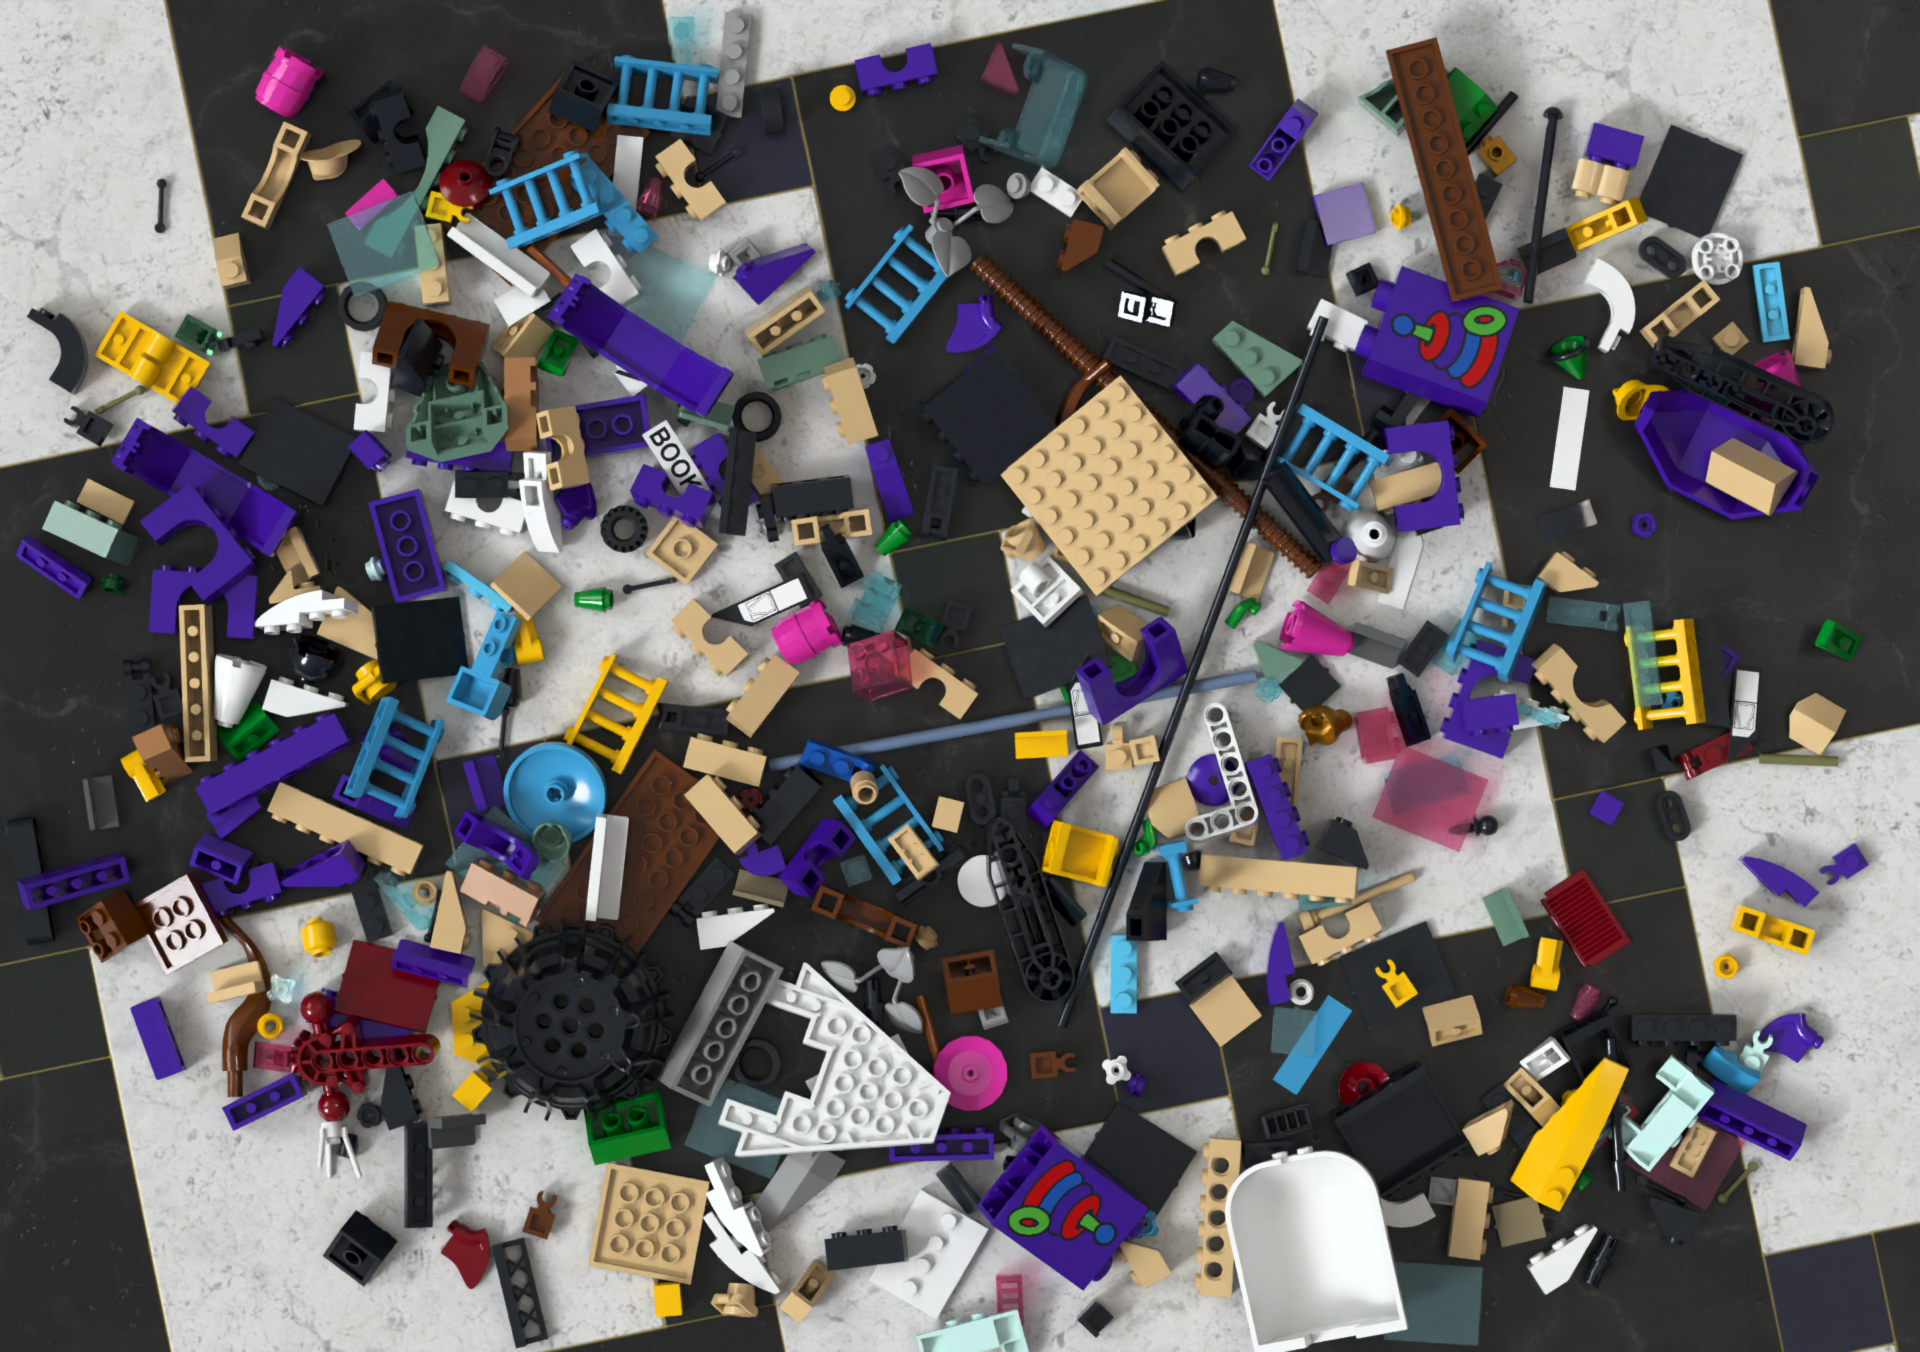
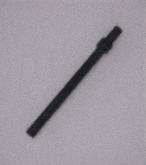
[1605,1037,1627,1191]

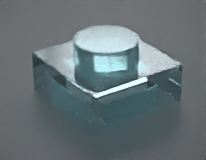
[840,854,873,887]

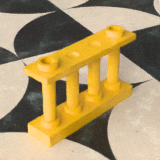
[1624,618,1706,730]
[563,653,669,774]

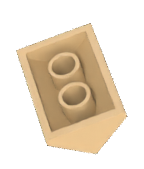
[1705,438,1798,517]

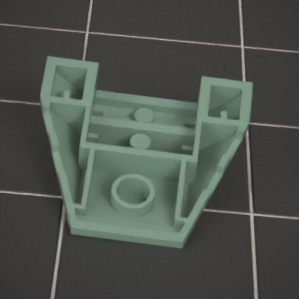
[406,361,509,462]

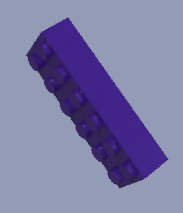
[195,712,355,816]

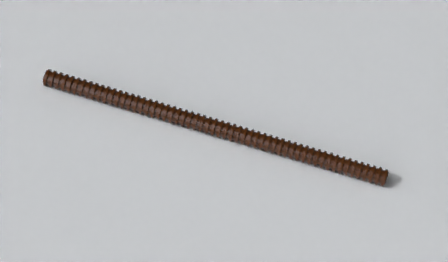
[970,252,1323,579]

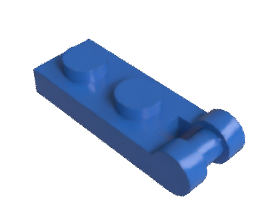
[799,738,877,782]

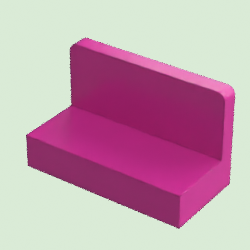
[345,179,401,233]

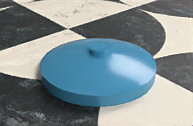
[504,742,607,843]

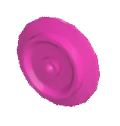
[934,1036,1007,1111]

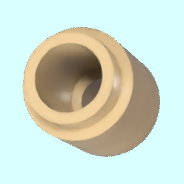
[850,771,878,804]

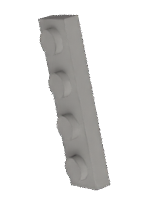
[716,12,751,119]

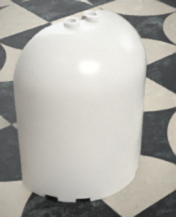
[1225,1146,1409,1352]

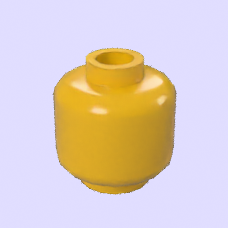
[301,917,337,958]

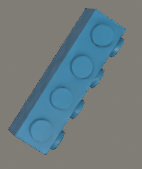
[569,158,659,254]

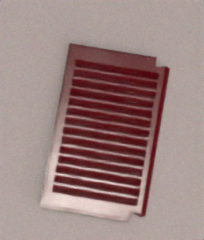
[1540,868,1632,967]

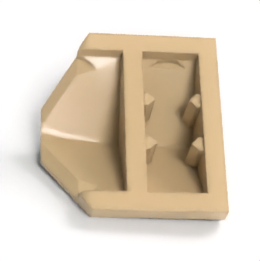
[1789,693,1846,756]
[1147,778,1202,839]

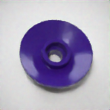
[1187,754,1239,806]

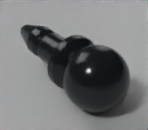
[1448,815,1499,836]

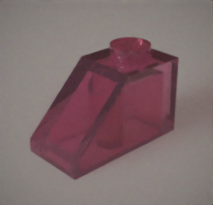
[459,44,509,106]

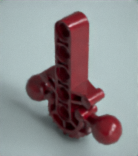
[290,991,441,1122]

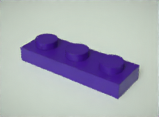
[15,534,92,600]

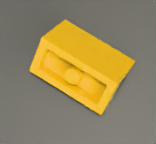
[1015,730,1068,759]

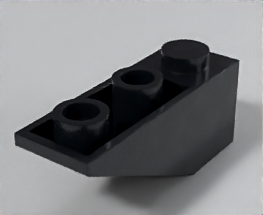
[1126,862,1167,941]
[381,1048,423,1131]

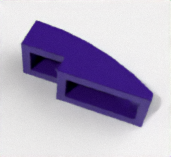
[1738,856,1819,907]
[1266,921,1295,1005]

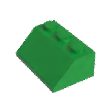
[1403,67,1498,144]
[584,1090,671,1165]

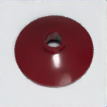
[439,160,491,207]
[1338,1062,1389,1105]

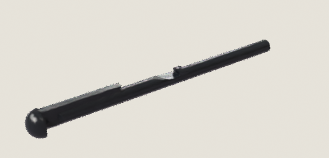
[1523,106,1563,304]

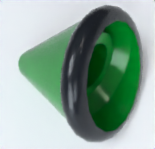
[1548,335,1589,380]

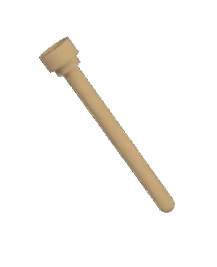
[1297,872,1416,932]

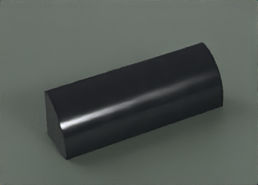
[1261,461,1343,564]

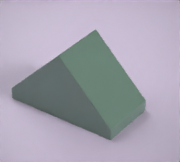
[1252,640,1303,679]

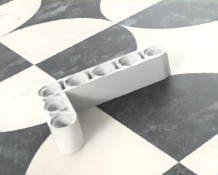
[1185,703,1260,843]

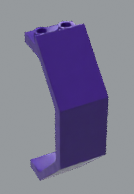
[547,273,734,419]
[111,417,299,558]

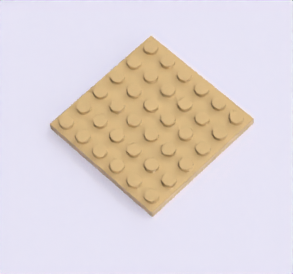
[1001,375,1219,596]

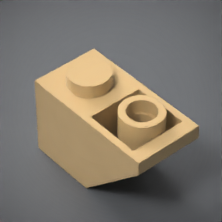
[1536,551,1599,593]
[1116,1240,1172,1289]

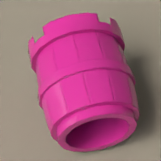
[255,45,324,119]
[771,597,843,665]

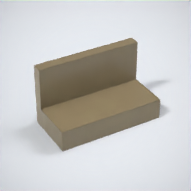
[732,869,789,907]

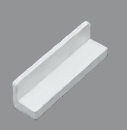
[447,213,550,298]
[585,813,629,921]

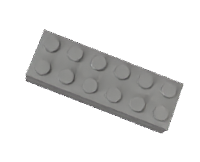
[657,940,784,1107]

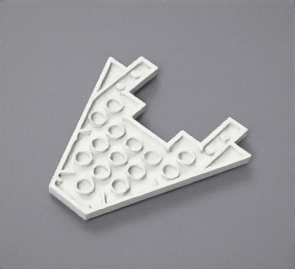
[718,963,951,1157]

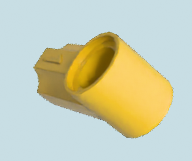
[512,613,545,666]
[121,750,167,802]
[1530,937,1563,991]

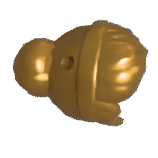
[1297,705,1353,746]

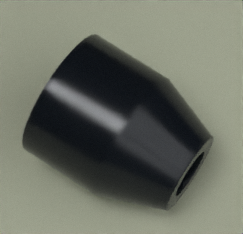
[335,1133,359,1158]

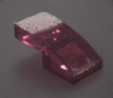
[1306,559,1356,604]

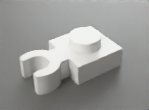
[1244,401,1284,450]

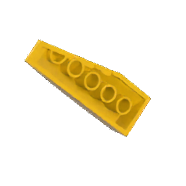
[1510,1057,1629,1212]

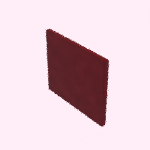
[334,940,440,1034]

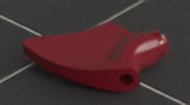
[441,1220,490,1289]

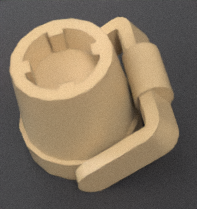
[1000,519,1046,561]
[711,1283,758,1317]

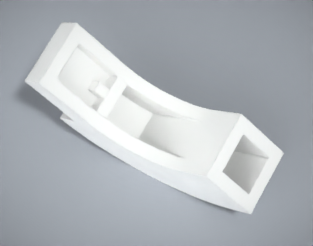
[1583,258,1635,353]
[1380,1191,1436,1227]

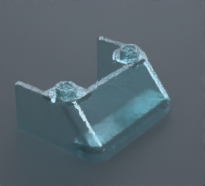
[978,43,1087,169]

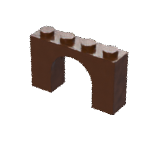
[372,301,490,387]
[811,884,919,947]

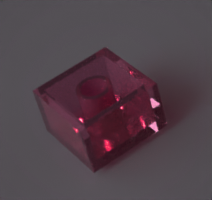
[847,630,913,702]
[1353,707,1401,764]

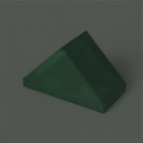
[175,314,223,356]

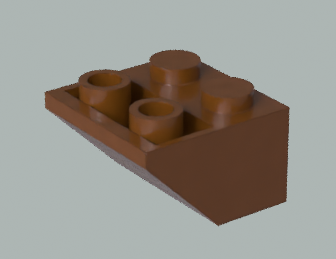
[1057,219,1104,276]
[75,889,150,963]
[942,950,1002,1016]

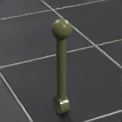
[1261,221,1278,275]
[95,385,145,415]
[1718,1161,1758,1204]

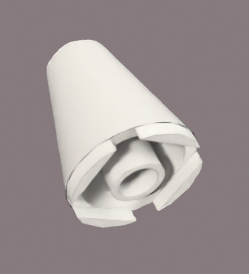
[1344,511,1395,563]
[213,654,267,728]

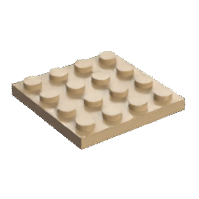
[588,1162,710,1285]

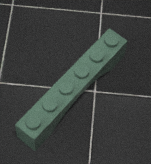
[364,106,469,260]

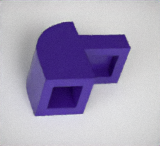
[739,841,787,876]

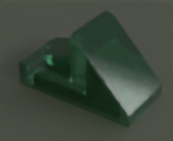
[894,607,944,648]

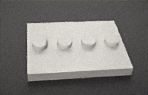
[869,1189,989,1319]

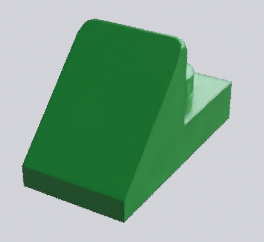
[537,330,579,377]
[1815,619,1862,661]

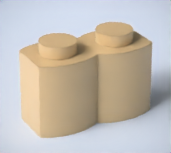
[1570,158,1630,206]

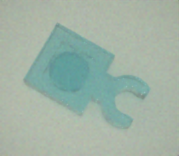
[668,17,695,62]
[1517,702,1562,730]

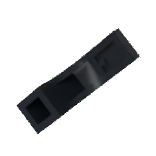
[27,307,89,395]

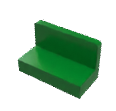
[217,699,280,762]

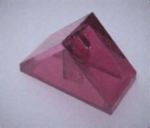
[981,43,1020,96]
[253,1041,294,1073]

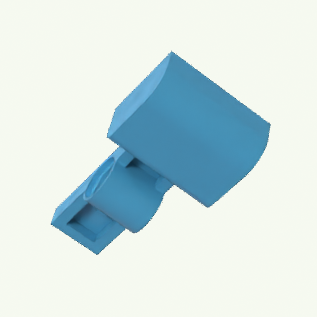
[446,610,522,720]

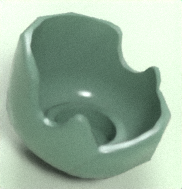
[532,820,572,862]

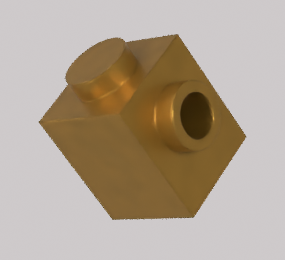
[1476,135,1518,178]

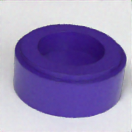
[1229,378,1255,405]
[1330,537,1357,565]

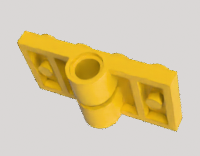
[94,311,212,403]

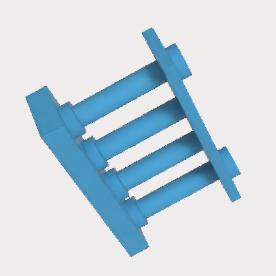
[607,55,719,136]
[489,150,609,249]
[844,224,949,346]
[1275,403,1394,512]
[1446,561,1546,683]
[343,697,445,818]
[833,764,945,886]
[1156,840,1198,913]

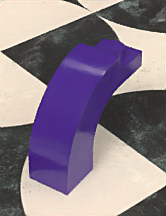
[454,810,540,880]

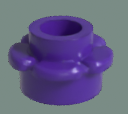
[1632,512,1657,538]
[1126,1072,1147,1097]

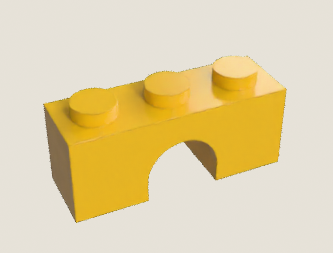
[1729,904,1816,955]

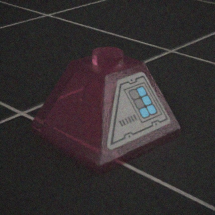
[1493,258,1527,301]

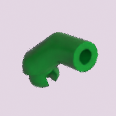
[1225,598,1261,629]
[1133,819,1158,856]

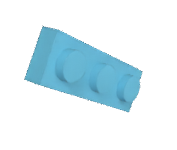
[1752,262,1790,343]
[443,560,513,613]
[1110,935,1137,1014]

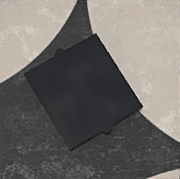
[670,96,729,155]
[1278,655,1341,711]

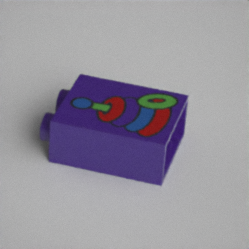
[1354,266,1520,418]
[977,1125,1148,1291]

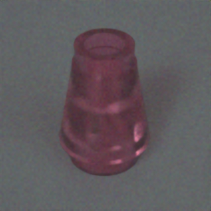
[636,177,663,218]
[1570,982,1604,1021]

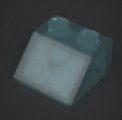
[849,572,903,633]

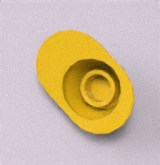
[1613,380,1670,420]

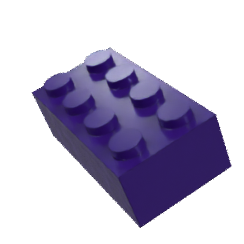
[541,394,651,463]
[368,489,449,603]

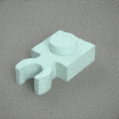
[1738,1029,1773,1075]

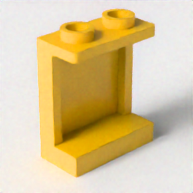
[1041,820,1119,887]

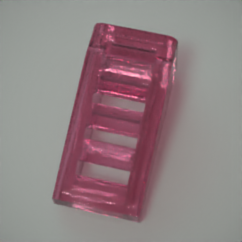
[996,1273,1024,1326]

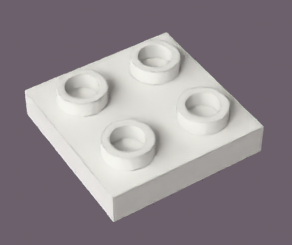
[1010,555,1083,628]

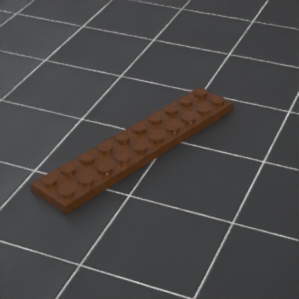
[1386,37,1503,303]

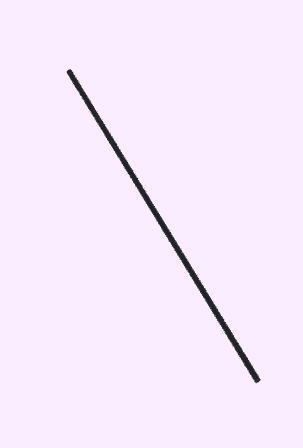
[1057,315,1329,1028]

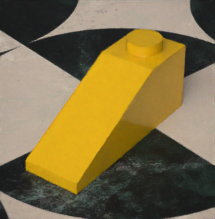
[1565,197,1648,252]

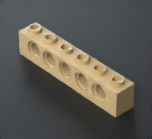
[1195,1137,1241,1298]

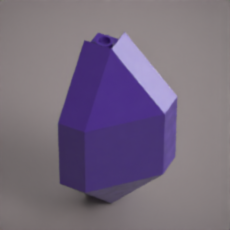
[1635,390,1820,519]

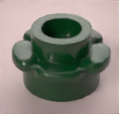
[100,573,126,594]

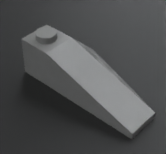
[754,1151,846,1232]

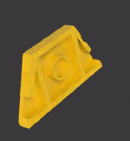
[451,981,496,1072]

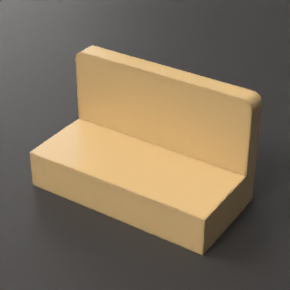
[491,313,554,358]
[276,526,322,587]
[1228,542,1274,601]
[1097,604,1148,662]
[206,961,266,1003]
[1422,995,1483,1047]

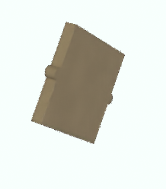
[1491,1196,1546,1247]

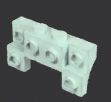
[1607,1055,1714,1172]
[916,1308,1029,1352]

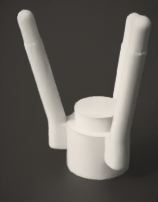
[317,1121,362,1178]

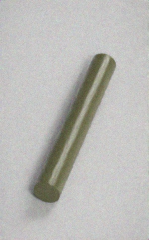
[1101,586,1170,617]
[1759,753,1838,767]

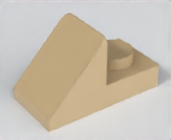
[1347,560,1394,594]
[269,568,321,604]

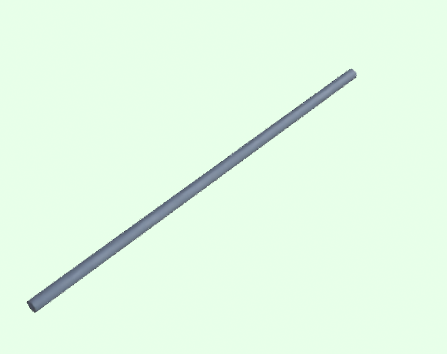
[769,669,1257,772]

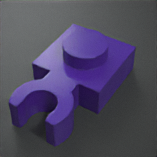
[1819,843,1869,885]

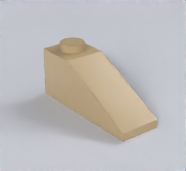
[1792,287,1832,370]
[430,870,471,954]

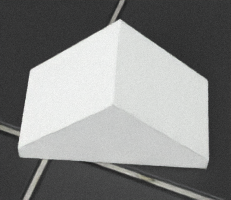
[1520,1036,1571,1082]

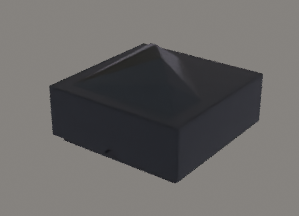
[1346,262,1379,297]

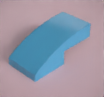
[1702,1046,1760,1094]

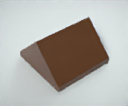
[1438,407,1489,474]

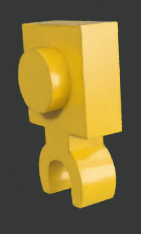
[425,191,474,223]
[1375,959,1418,1008]

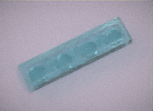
[1623,600,1663,707]

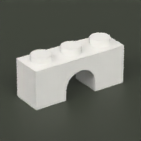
[570,229,642,307]
[354,352,396,434]
[445,481,526,537]

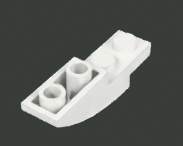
[519,450,563,553]
[254,590,358,635]
[704,1156,773,1256]
[703,1210,782,1294]

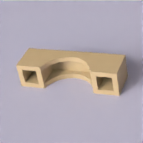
[241,122,311,230]
[1531,644,1626,743]

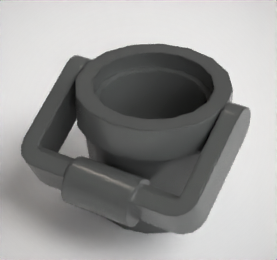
[999,1113,1047,1153]

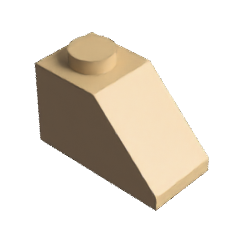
[213,233,251,289]
[1503,1067,1560,1127]
[1462,1099,1514,1156]
[779,1259,835,1323]

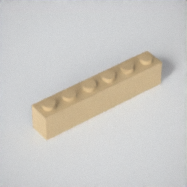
[179,604,218,762]
[267,782,425,877]
[1199,854,1360,904]

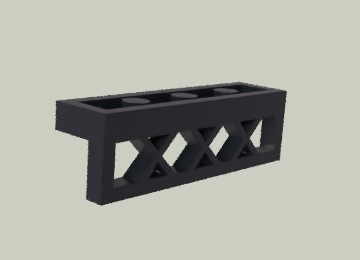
[719,428,757,536]
[404,1121,433,1228]
[492,1237,549,1349]

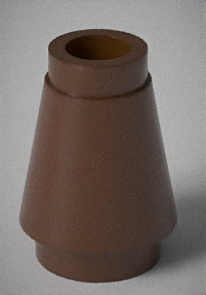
[1505,983,1546,1009]

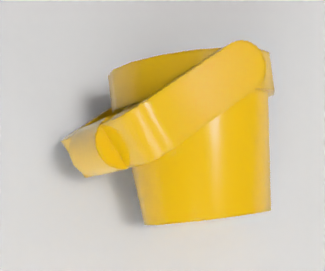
[352,660,398,705]

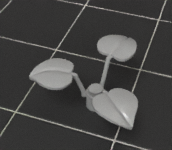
[898,167,1014,278]
[821,947,924,1034]

